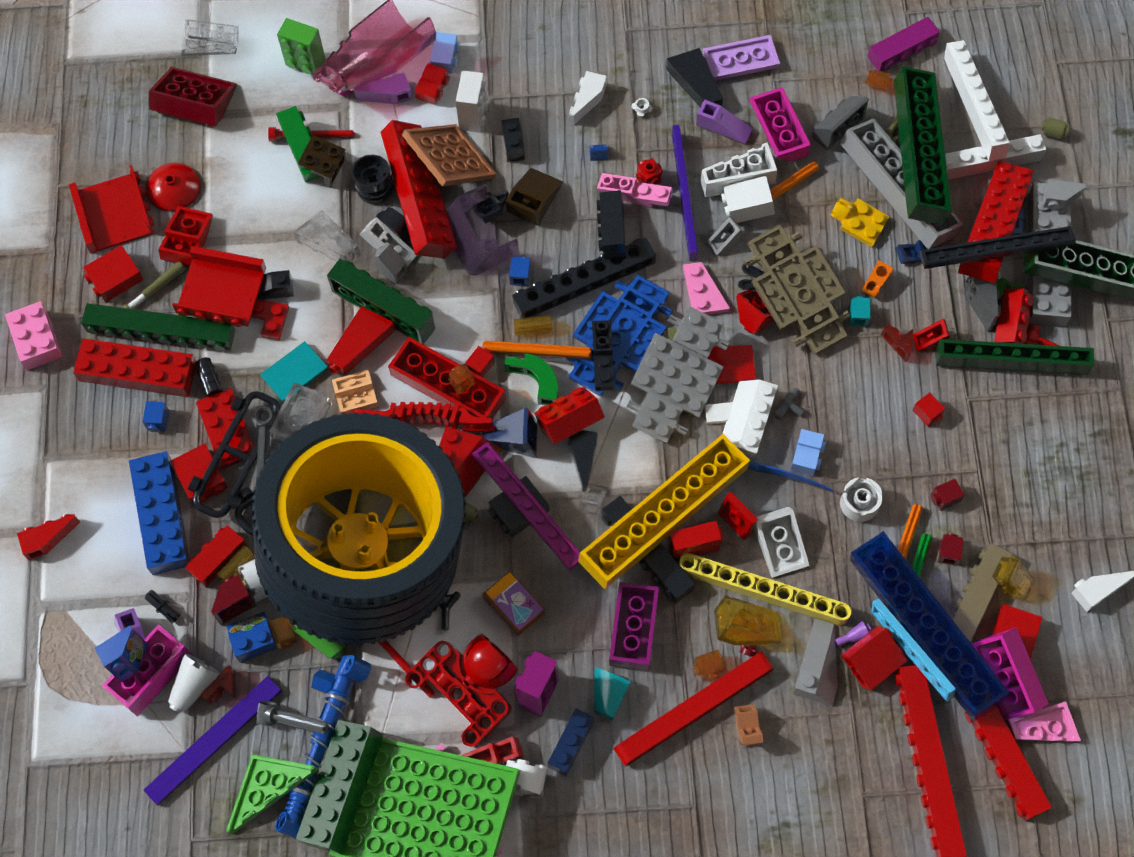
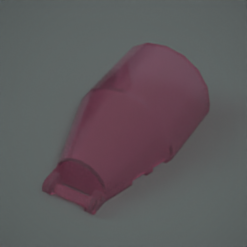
[312,0,436,92]

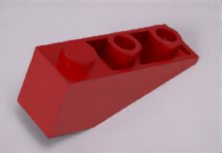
[17,514,80,560]

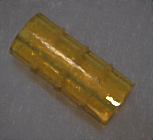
[513,315,552,336]
[216,545,255,582]

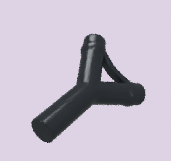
[439,591,461,630]

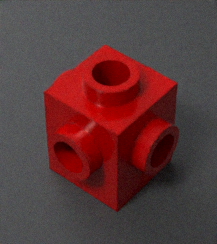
[635,158,663,185]

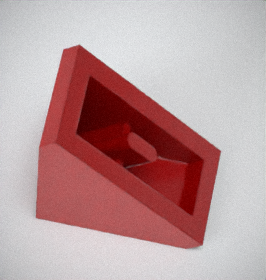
[912,319,950,352]

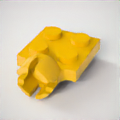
[831,197,889,248]

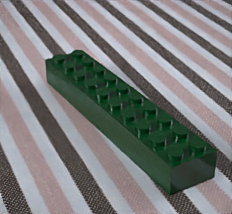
[894,66,952,225]

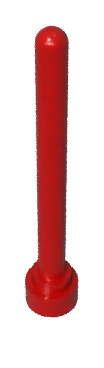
[268,127,355,142]
[378,640,435,698]

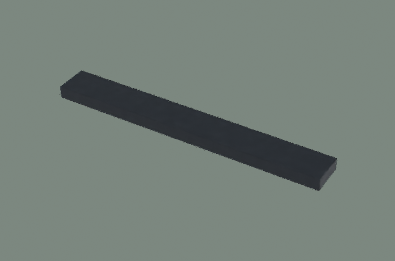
[920,226,1076,269]

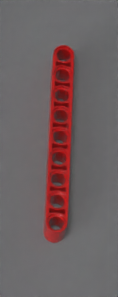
[613,651,774,767]

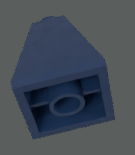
[482,408,538,458]

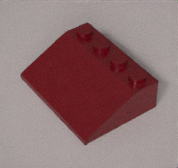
[149,67,237,127]

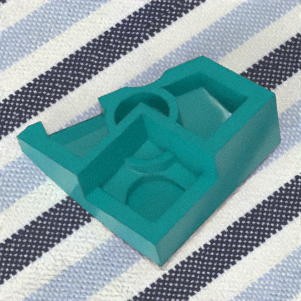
[594,667,631,721]

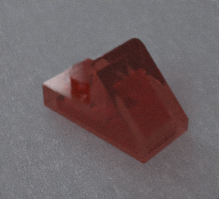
[881,323,913,362]
[201,665,236,704]

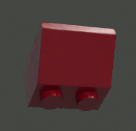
[211,575,256,625]

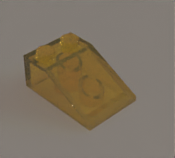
[714,595,782,645]

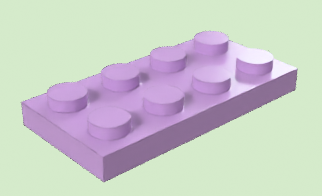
[702,35,780,81]

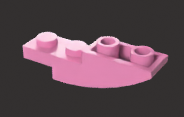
[597,173,673,208]

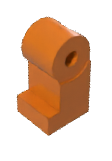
[862,260,894,298]

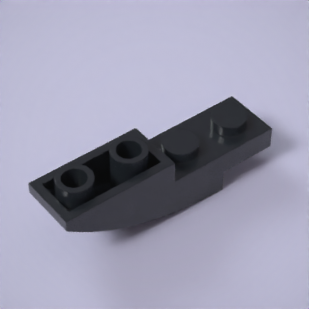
[592,320,615,391]

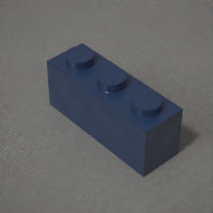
[548,708,594,777]

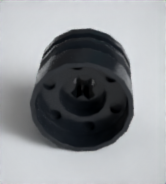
[352,154,394,204]

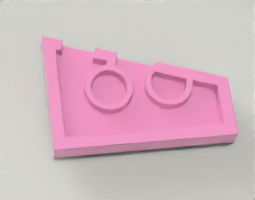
[683,262,730,315]
[1007,702,1081,742]

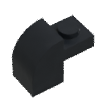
[375,207,410,242]

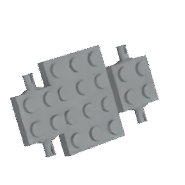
[626,306,729,443]

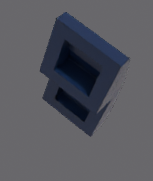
[896,240,936,264]

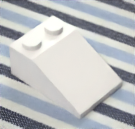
[754,507,809,577]

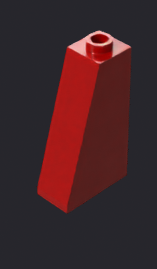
[326,306,395,376]

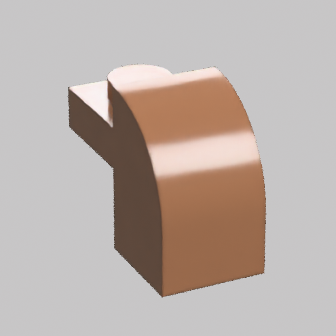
[734,704,763,746]

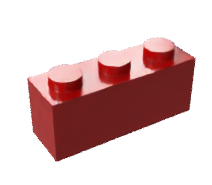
[994,288,1033,344]
[185,525,248,588]

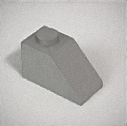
[1043,179,1086,210]

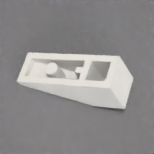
[359,217,417,267]
[1071,571,1134,612]

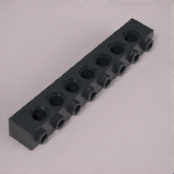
[512,237,656,321]

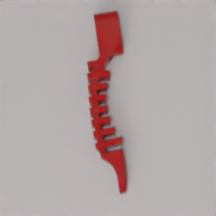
[352,402,495,432]

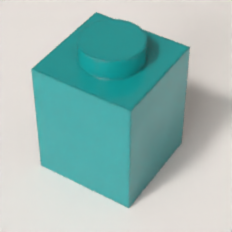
[849,296,870,326]

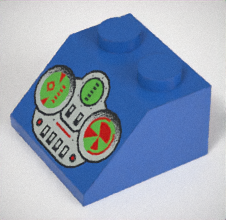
[227,611,278,663]
[95,625,148,682]

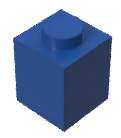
[509,256,531,286]
[142,401,169,432]

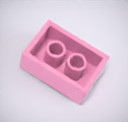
[5,301,63,371]

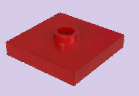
[718,492,758,541]

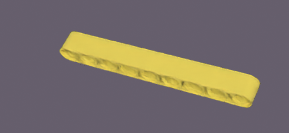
[679,553,851,626]

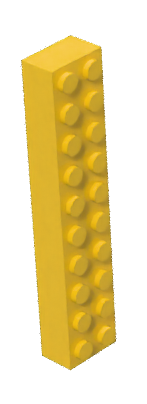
[578,434,750,590]

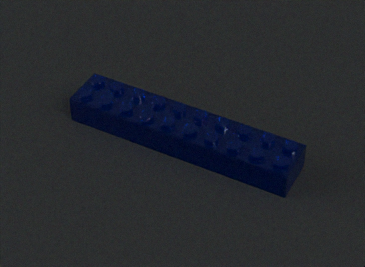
[850,531,1009,722]

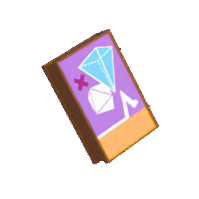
[482,571,545,636]

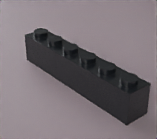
[601,496,695,604]

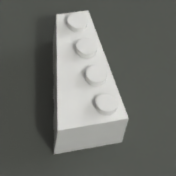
[701,142,777,197]

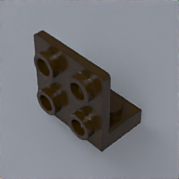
[298,135,346,188]

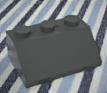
[812,96,869,151]

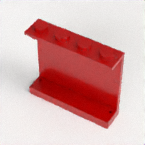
[68,165,155,254]
[172,246,266,327]

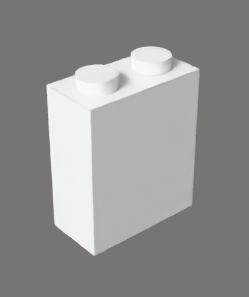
[721,176,775,223]

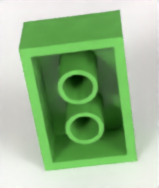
[277,18,326,76]

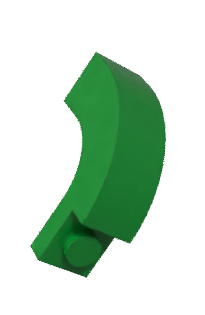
[504,353,558,405]

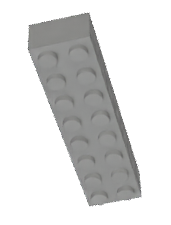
[840,119,964,249]
[1028,182,1071,327]

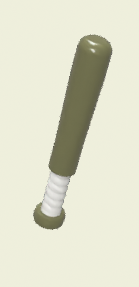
[123,262,186,309]

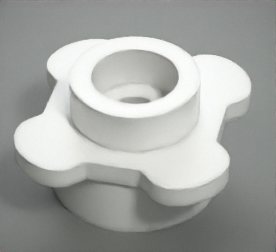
[631,98,653,117]

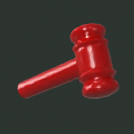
[1024,324,1060,346]

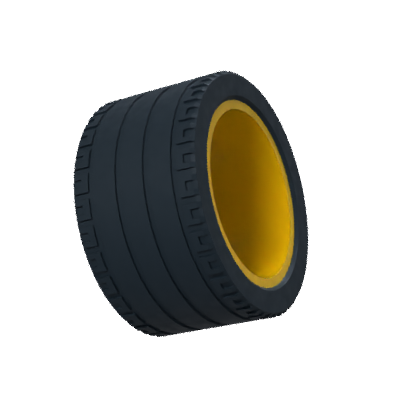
[252,412,466,645]

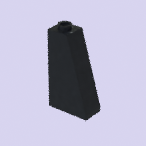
[666,48,723,107]

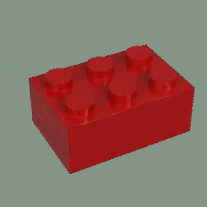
[534,387,605,444]

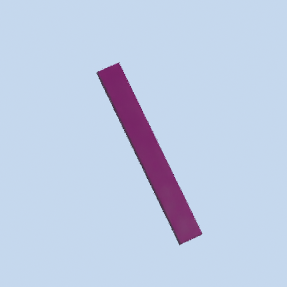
[472,442,580,572]

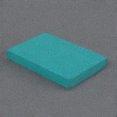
[260,341,329,403]

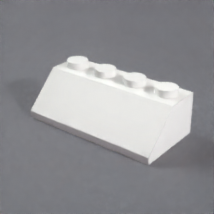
[723,380,778,461]

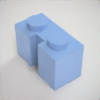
[430,32,460,74]
[791,429,826,476]

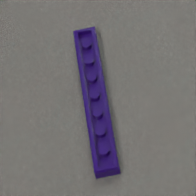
[672,125,697,261]
[144,676,282,806]

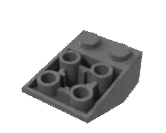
[965,274,1001,332]

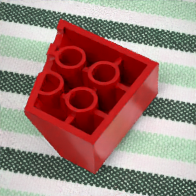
[439,427,502,497]

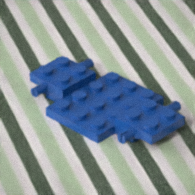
[566,275,673,397]

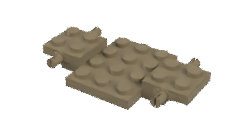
[744,225,851,355]

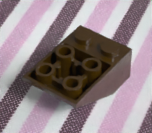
[506,168,563,226]

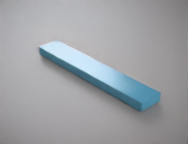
[871,598,956,702]

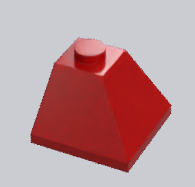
[736,289,774,334]

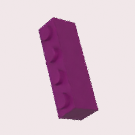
[867,17,940,72]

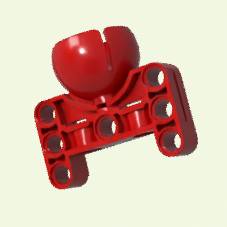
[405,633,518,747]

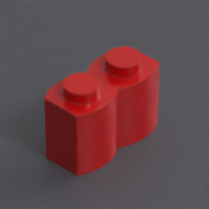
[415,63,450,105]

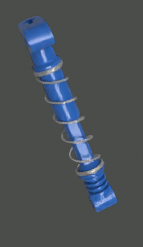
[275,655,371,839]

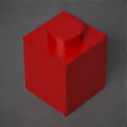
[465,346,495,377]
[912,392,945,427]

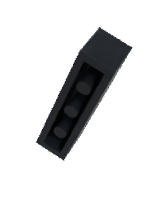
[596,190,626,258]

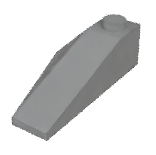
[793,618,838,706]

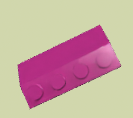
[749,87,811,162]
[102,625,193,717]
[972,627,1049,720]

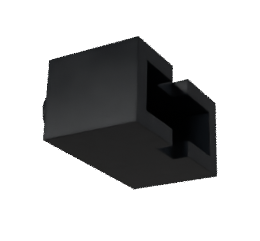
[501,118,525,162]

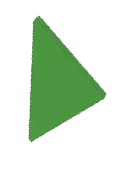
[226,754,318,834]

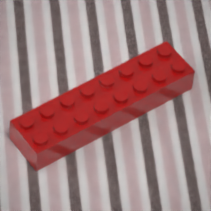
[380,120,457,259]
[958,161,1034,283]

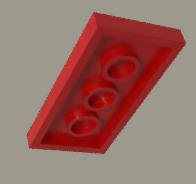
[196,388,254,469]

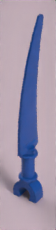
[747,461,834,492]

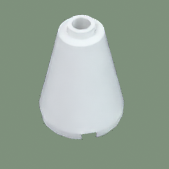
[168,654,220,713]

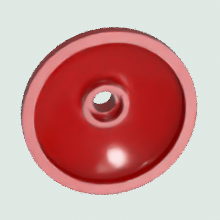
[146,163,200,212]

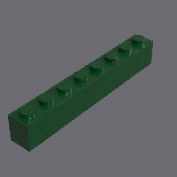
[81,303,236,351]
[936,339,1095,375]

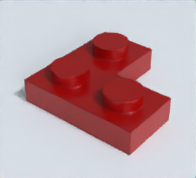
[251,299,289,341]

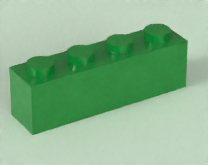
[276,106,320,182]

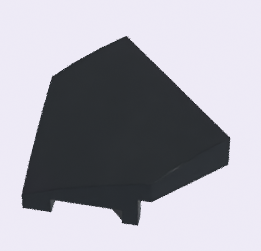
[472,191,509,224]

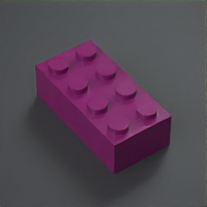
[609,582,659,671]
[514,651,559,717]

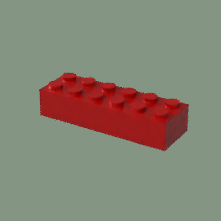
[388,337,506,419]
[73,338,196,398]

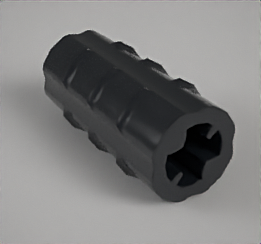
[195,357,223,397]

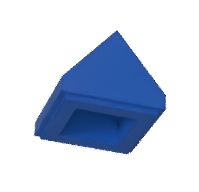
[589,144,608,161]
[311,669,335,693]

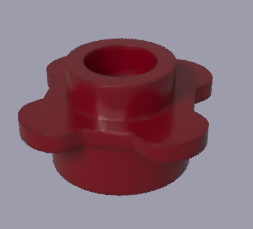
[739,641,759,657]

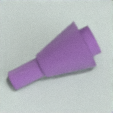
[835,621,872,647]

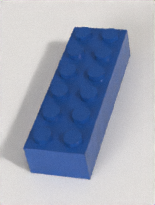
[128,451,190,575]

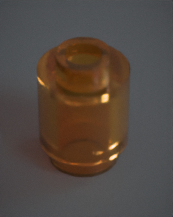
[866,70,893,91]

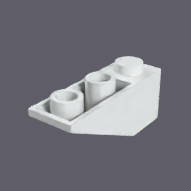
[569,71,607,125]

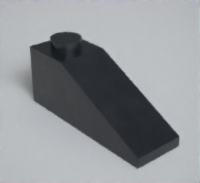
[257,270,294,300]
[568,430,598,492]

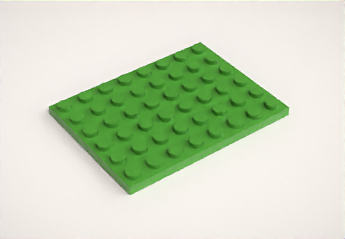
[329,738,521,857]

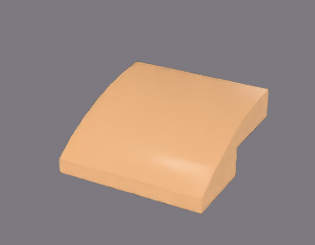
[332,370,379,414]

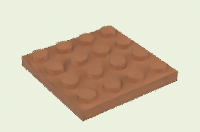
[402,124,496,186]

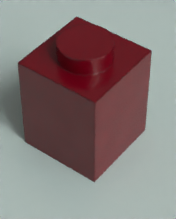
[931,479,965,511]
[938,533,964,566]

